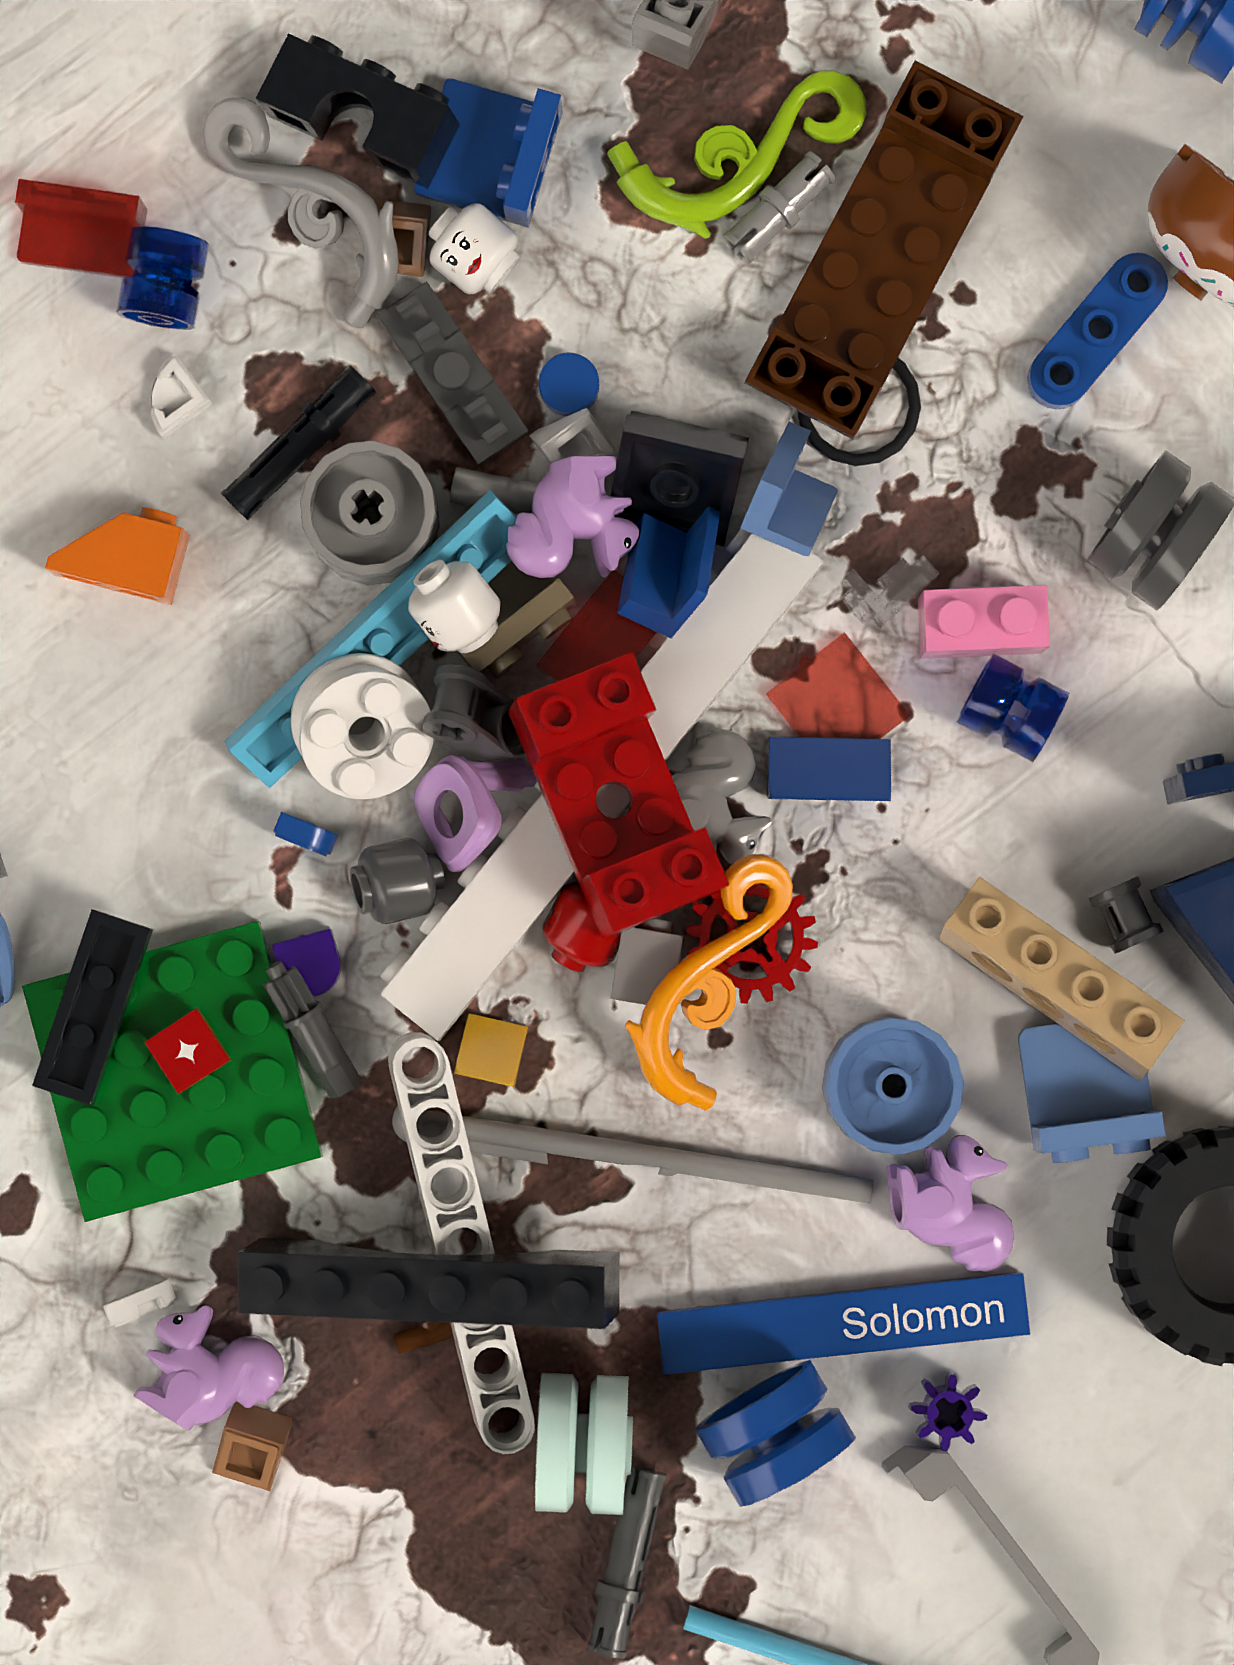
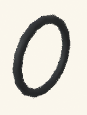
[797,358,921,466]

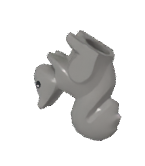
[672,729,772,865]

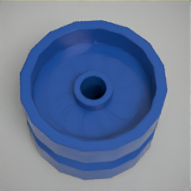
[695,1360,856,1507]

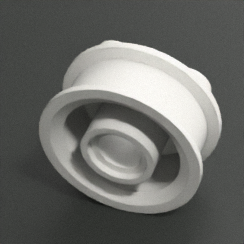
[290,653,434,799]

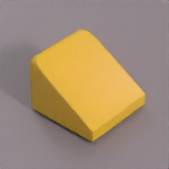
[454,1013,528,1087]

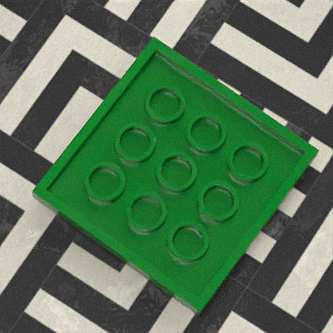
[22,921,323,1222]

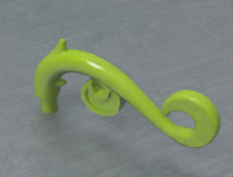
[607,70,867,239]

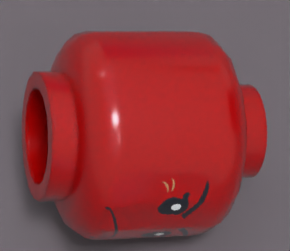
[542,882,622,972]

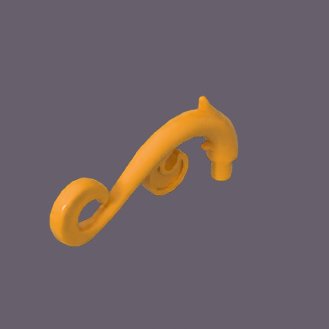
[625,854,793,1111]

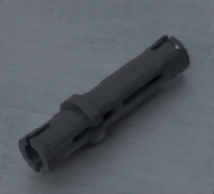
[221,365,377,520]

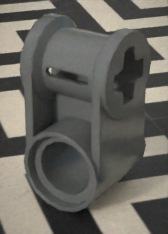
[422,664,525,762]

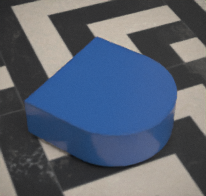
[273,812,338,856]

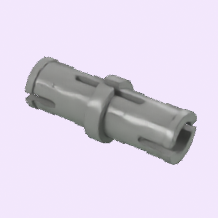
[722,151,836,264]

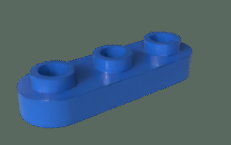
[1027,253,1168,409]

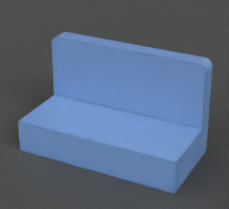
[740,421,838,556]

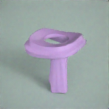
[414,754,537,872]

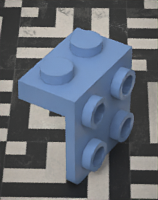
[1018,1024,1166,1163]

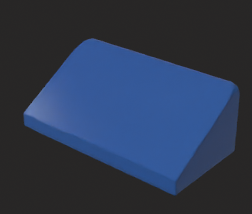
[767,737,891,801]

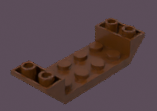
[745,60,1024,440]

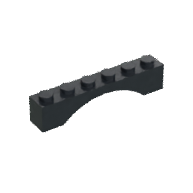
[238,1238,619,1329]

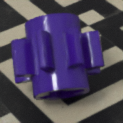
[908,1371,988,1452]

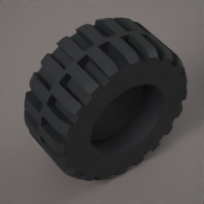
[1106,1126,1234,1366]

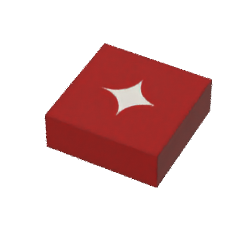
[144,1008,232,1094]

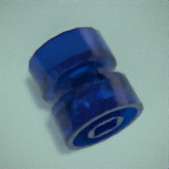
[116,226,210,330]
[956,653,1070,762]

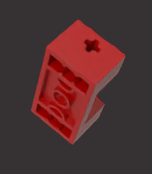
[508,652,729,940]

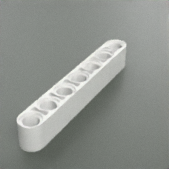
[388,1032,535,1454]

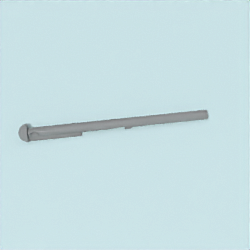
[392,1105,874,1204]

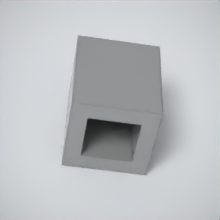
[610,919,684,1005]

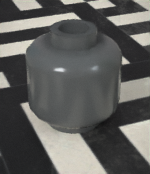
[350,838,445,924]

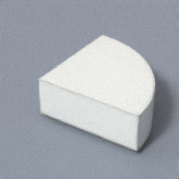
[151,352,212,440]
[103,1279,176,1328]

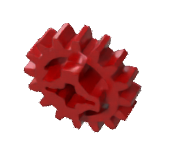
[685,883,818,1004]

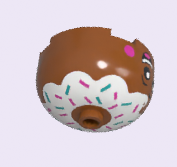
[1148,144,1234,307]

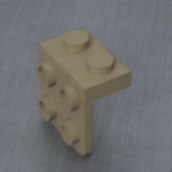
[456,561,575,679]

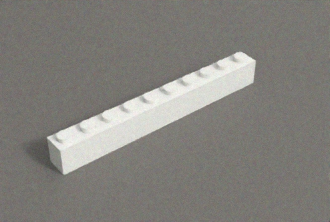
[380,529,824,1041]

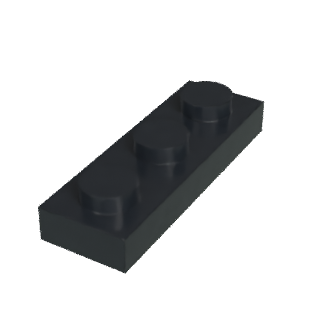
[32,909,153,1105]

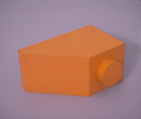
[45,507,190,605]

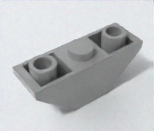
[632,0,722,70]

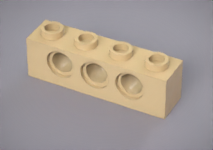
[939,876,1185,1081]

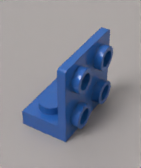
[414,78,563,228]

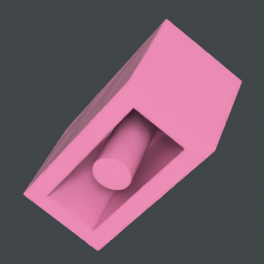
[918,585,1050,659]

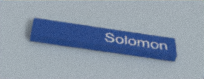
[657,1272,1030,1375]

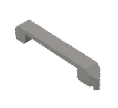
[882,1445,1100,1665]

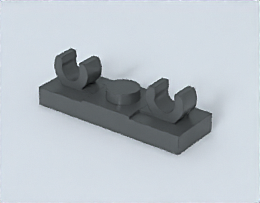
[377,281,529,467]

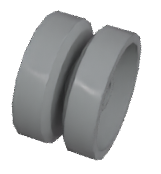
[300,441,440,585]

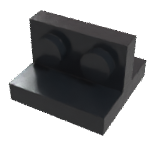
[611,411,749,546]

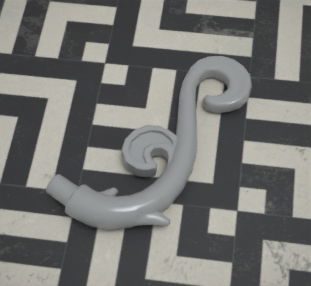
[203,97,399,328]

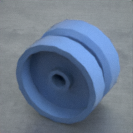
[822,1017,964,1155]

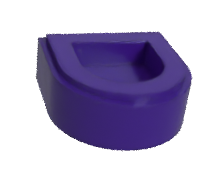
[272,928,341,997]

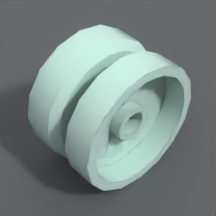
[535,1373,633,1515]

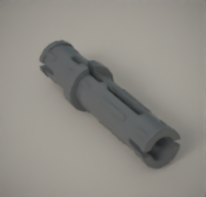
[587,1466,667,1658]

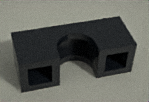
[256,33,460,189]

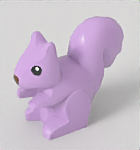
[506,456,639,578]
[886,1135,1014,1272]
[134,1305,284,1431]

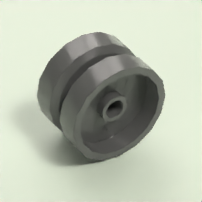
[1086,450,1234,611]

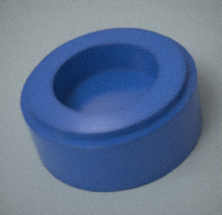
[539,353,600,416]

